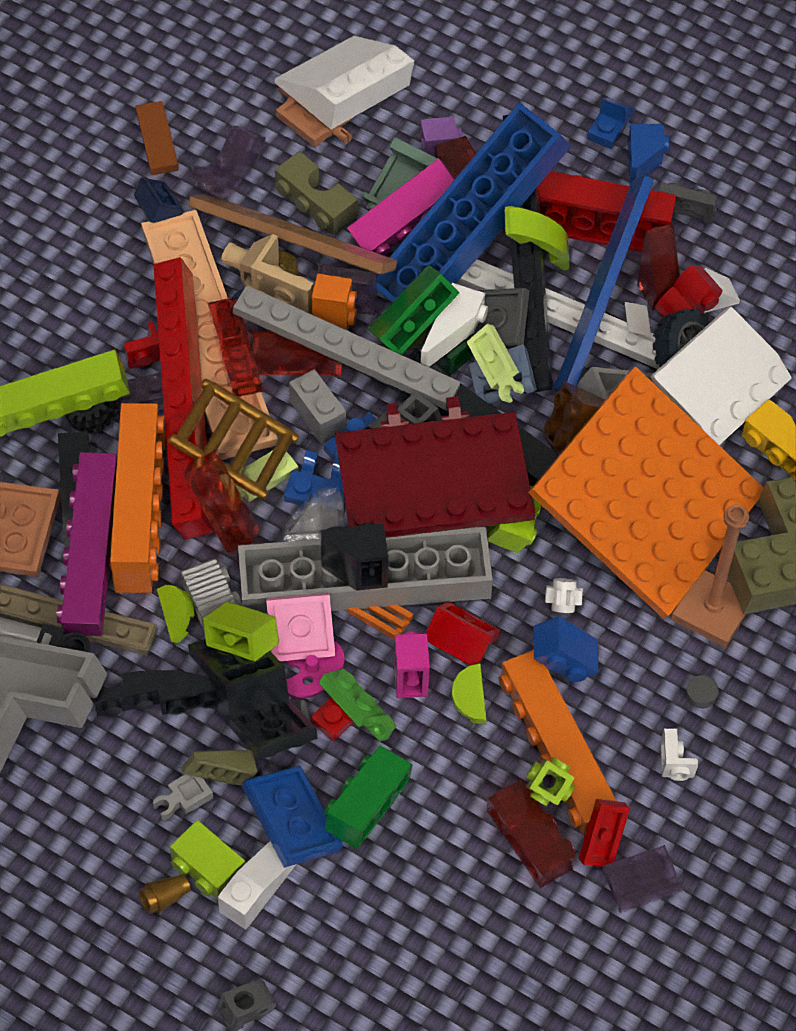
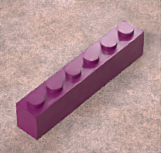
[57,452,117,636]

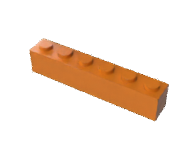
[498,650,617,837]

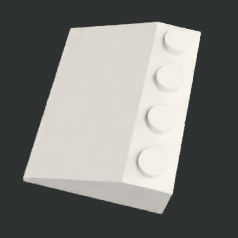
[275,36,414,129]
[650,307,792,445]

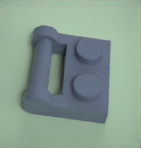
[469,344,537,405]

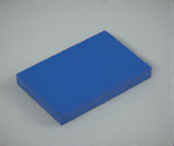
[242,765,343,868]

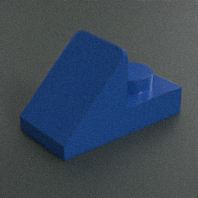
[587,98,636,149]

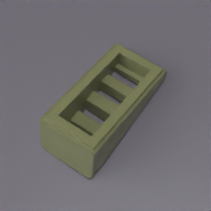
[181,749,257,786]

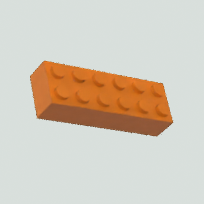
[110,403,167,593]

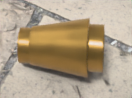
[139,874,191,914]

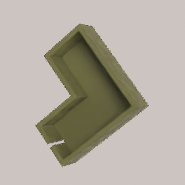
[728,477,796,614]

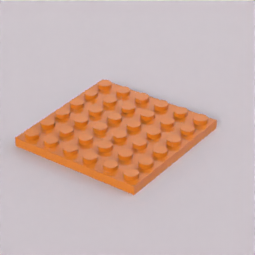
[528,366,764,619]

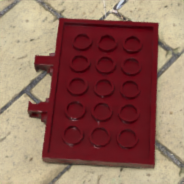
[335,396,535,538]

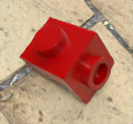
[124,321,160,369]

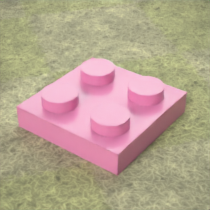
[266,592,335,661]

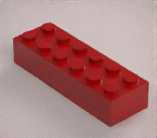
[538,170,676,256]

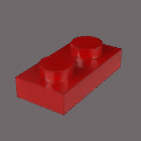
[578,799,630,868]

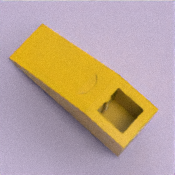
[742,399,796,481]

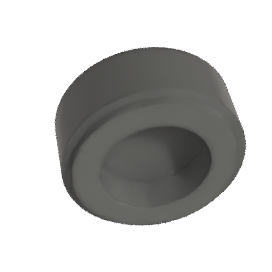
[686,675,719,709]

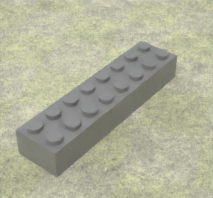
[238,527,493,614]

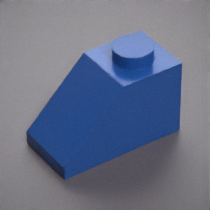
[628,123,669,185]

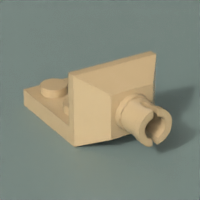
[221,234,314,314]

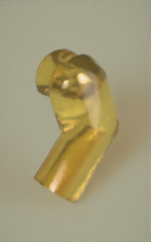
[278,248,298,276]

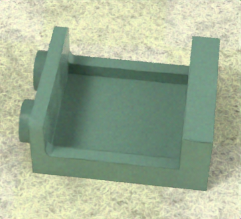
[362,137,444,210]

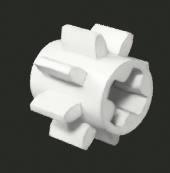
[545,578,583,613]

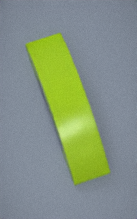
[505,206,569,271]

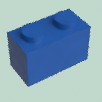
[534,616,598,682]

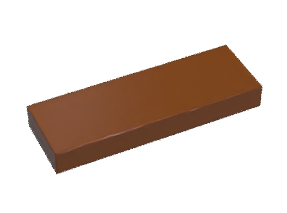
[135,101,179,175]

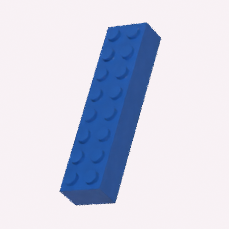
[369,102,571,303]

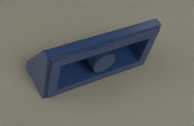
[134,178,184,223]

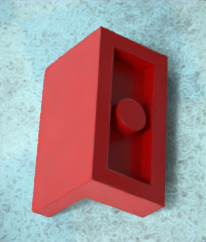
[425,601,502,666]

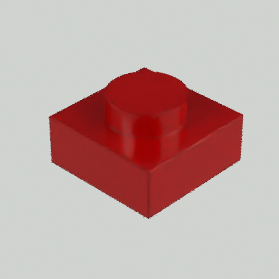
[310,697,354,742]

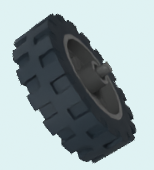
[653,309,710,367]

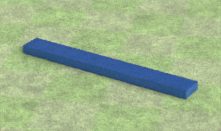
[553,175,654,391]

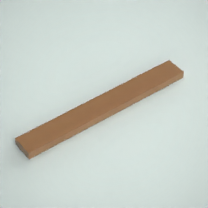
[189,194,397,274]

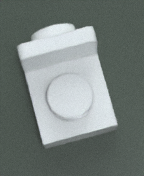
[660,728,698,781]

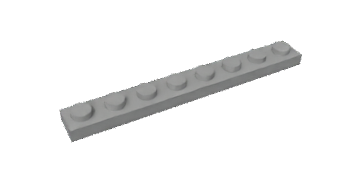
[233,285,461,410]

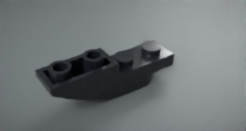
[94,670,218,717]

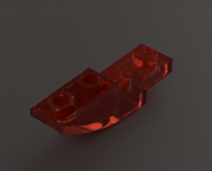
[208,297,263,397]

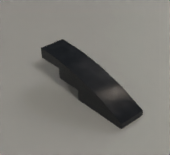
[58,431,90,547]

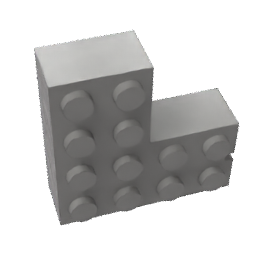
[0,636,108,772]

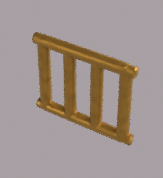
[168,378,299,500]

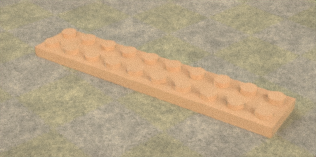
[141,210,278,460]

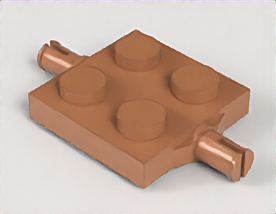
[276,87,354,148]

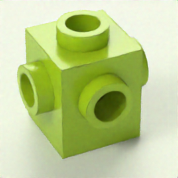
[526,757,575,807]

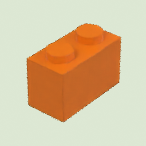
[312,273,357,331]

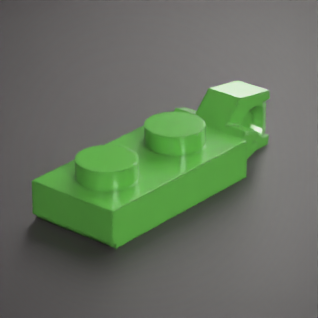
[319,668,397,742]

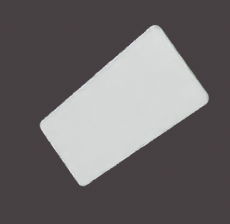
[625,302,651,336]

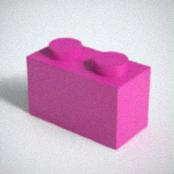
[394,632,430,698]

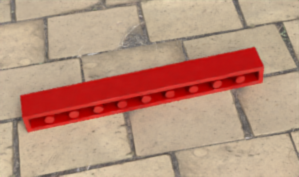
[153,257,214,539]

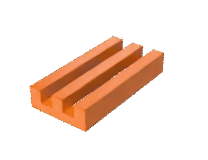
[344,605,413,640]

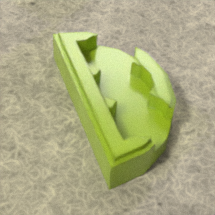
[157,585,194,644]
[451,663,486,725]

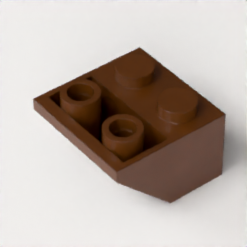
[544,382,605,454]

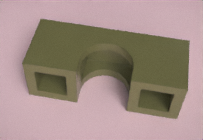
[275,151,358,236]

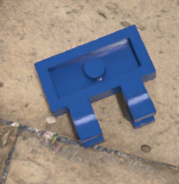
[284,450,345,515]

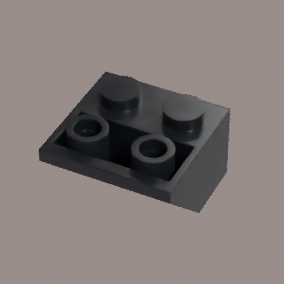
[320,523,389,591]

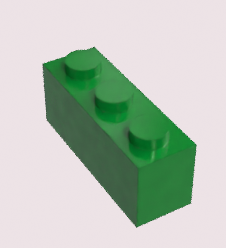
[368,265,460,355]
[324,745,413,850]

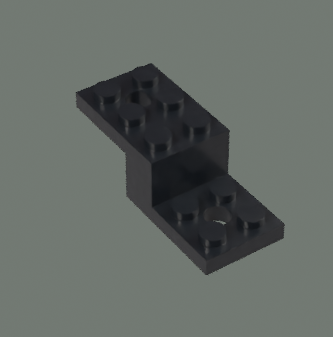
[188,639,318,759]

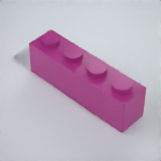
[347,158,456,256]

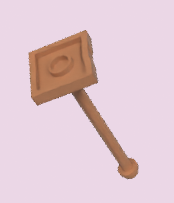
[671,504,749,648]

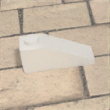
[421,283,488,367]
[218,842,296,930]

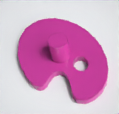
[286,642,345,699]

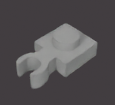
[153,774,213,821]

